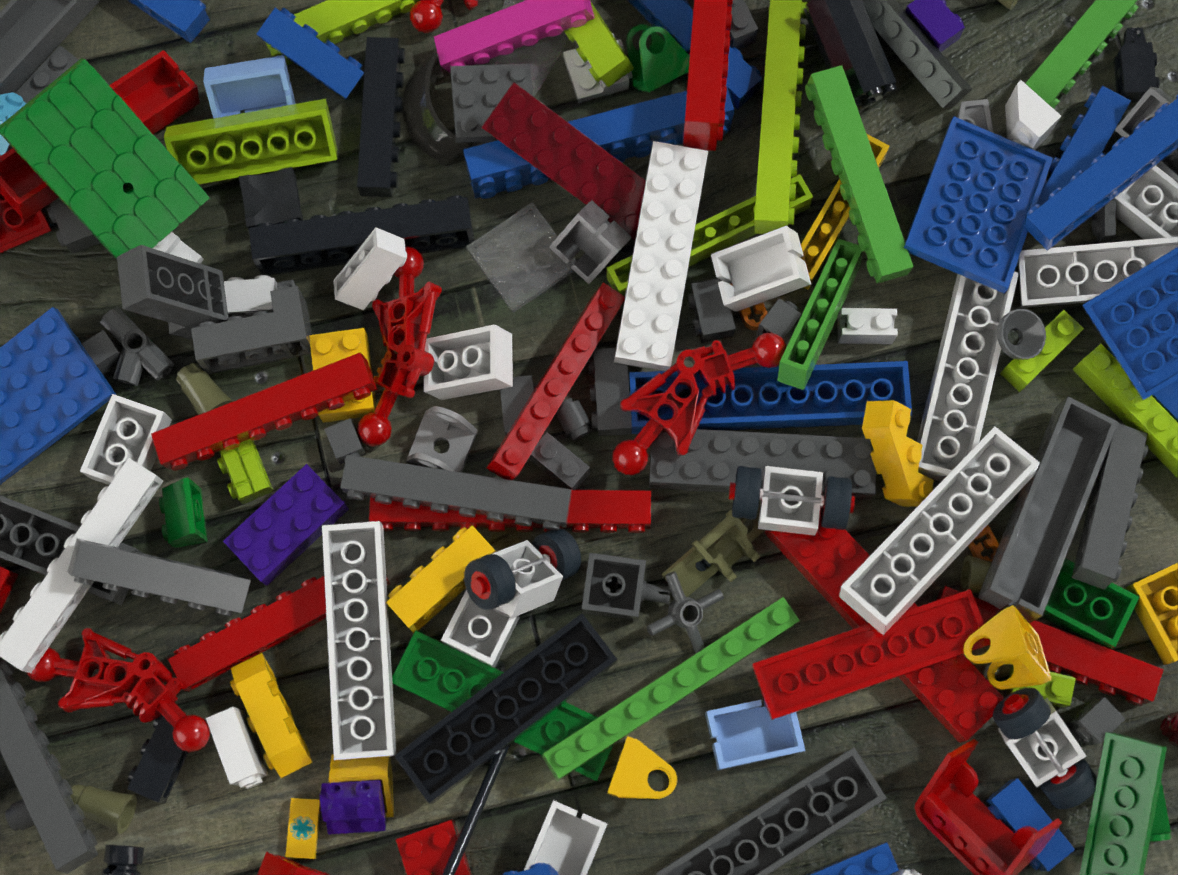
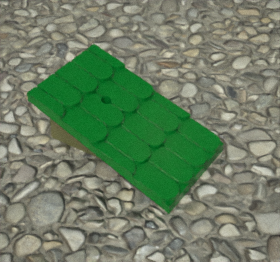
[0,58,210,259]

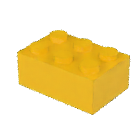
[309,328,377,423]
[1124,563,1178,665]

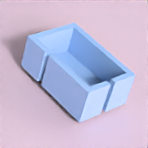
[203,55,296,118]
[705,700,805,771]

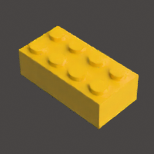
[386,525,496,633]

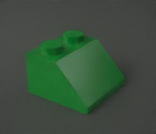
[159,477,208,548]

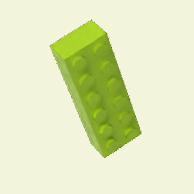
[164,99,337,185]

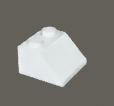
[1005,80,1061,150]

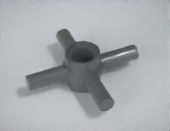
[647,571,724,653]

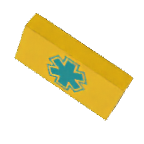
[285,798,321,859]

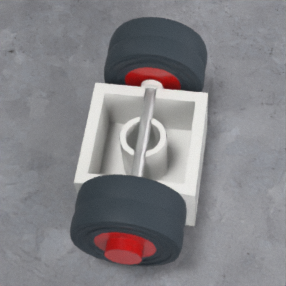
[729,466,855,535]
[464,529,581,618]
[993,687,1097,809]

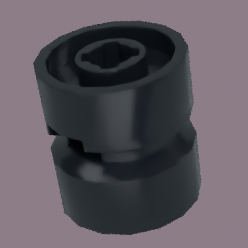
[102,845,144,875]

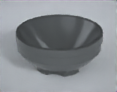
[997,309,1046,360]

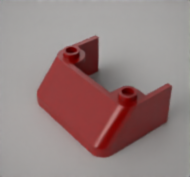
[915,739,1062,875]

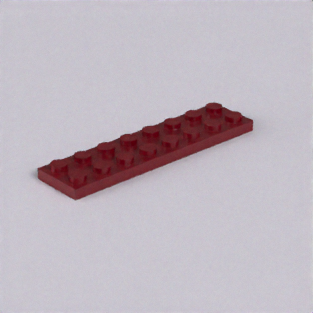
[481,82,646,240]

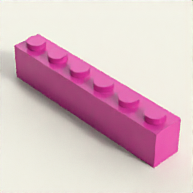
[434,0,595,73]

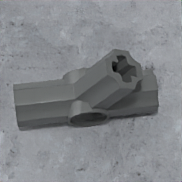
[100,306,175,386]

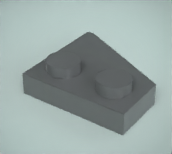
[1091,200,1116,244]

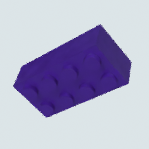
[223,464,349,586]

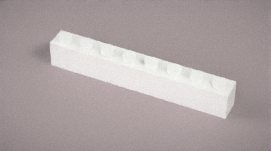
[0,458,163,673]

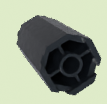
[803,0,897,108]

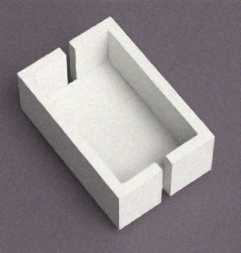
[711,226,811,312]
[524,800,607,875]

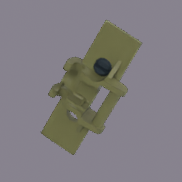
[661,488,765,597]

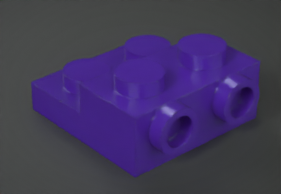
[320,780,387,834]

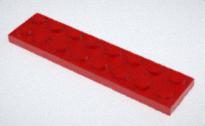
[752,589,991,720]

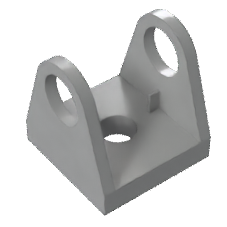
[406,406,478,473]

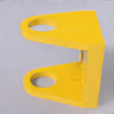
[964,605,1052,689]
[607,736,677,799]

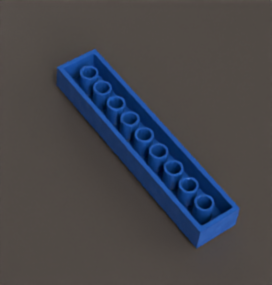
[463,85,734,199]
[629,361,912,434]

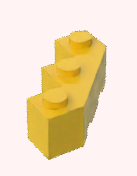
[862,400,934,507]
[230,653,313,778]

